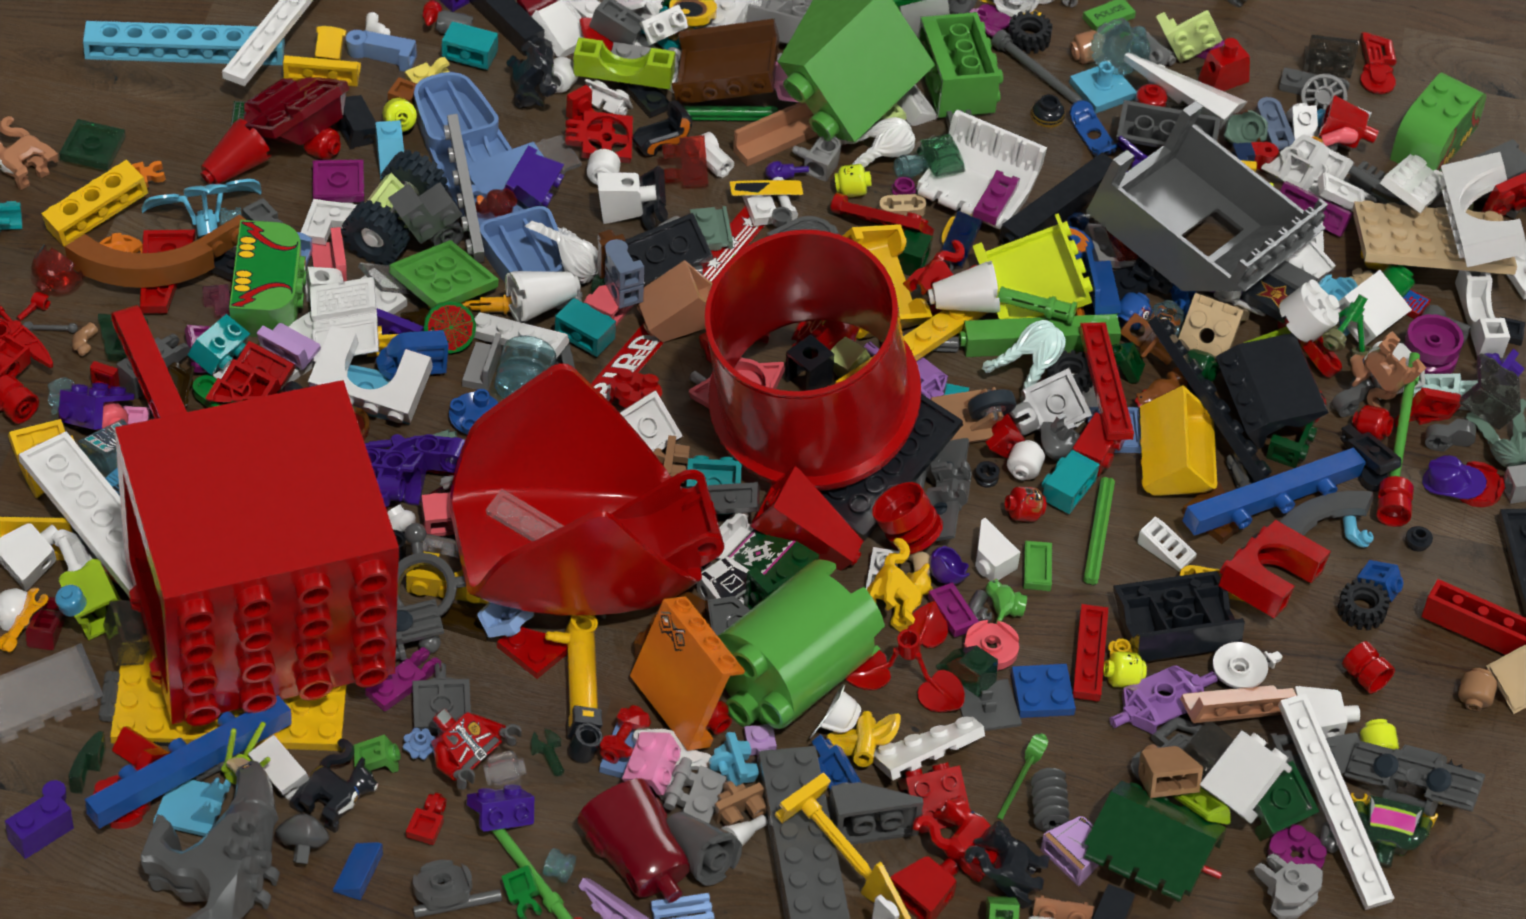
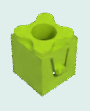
[59,559,130,640]

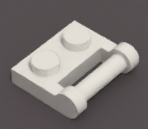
[742,177,798,226]
[52,530,112,581]

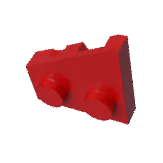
[497,627,568,679]

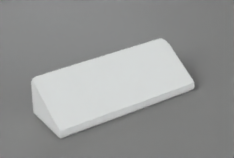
[896,84,938,126]

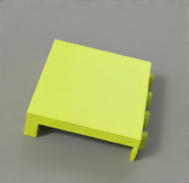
[973,214,1094,319]

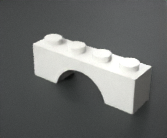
[1455,270,1510,358]

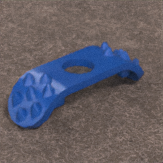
[1069,100,1119,156]

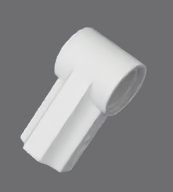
[686,132,734,178]

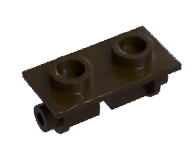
[167,362,195,408]

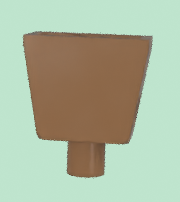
[1138,744,1203,798]

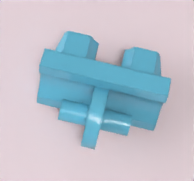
[709,732,759,786]

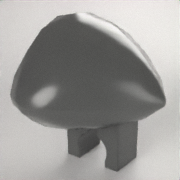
[1040,414,1080,461]
[275,813,330,864]

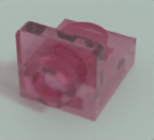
[202,284,230,318]

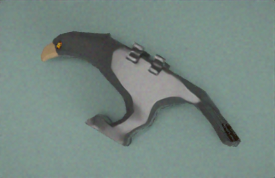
[141,758,280,919]

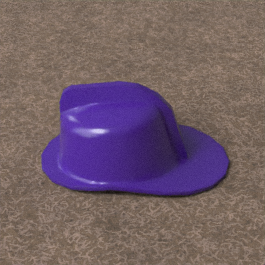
[1422,455,1486,499]

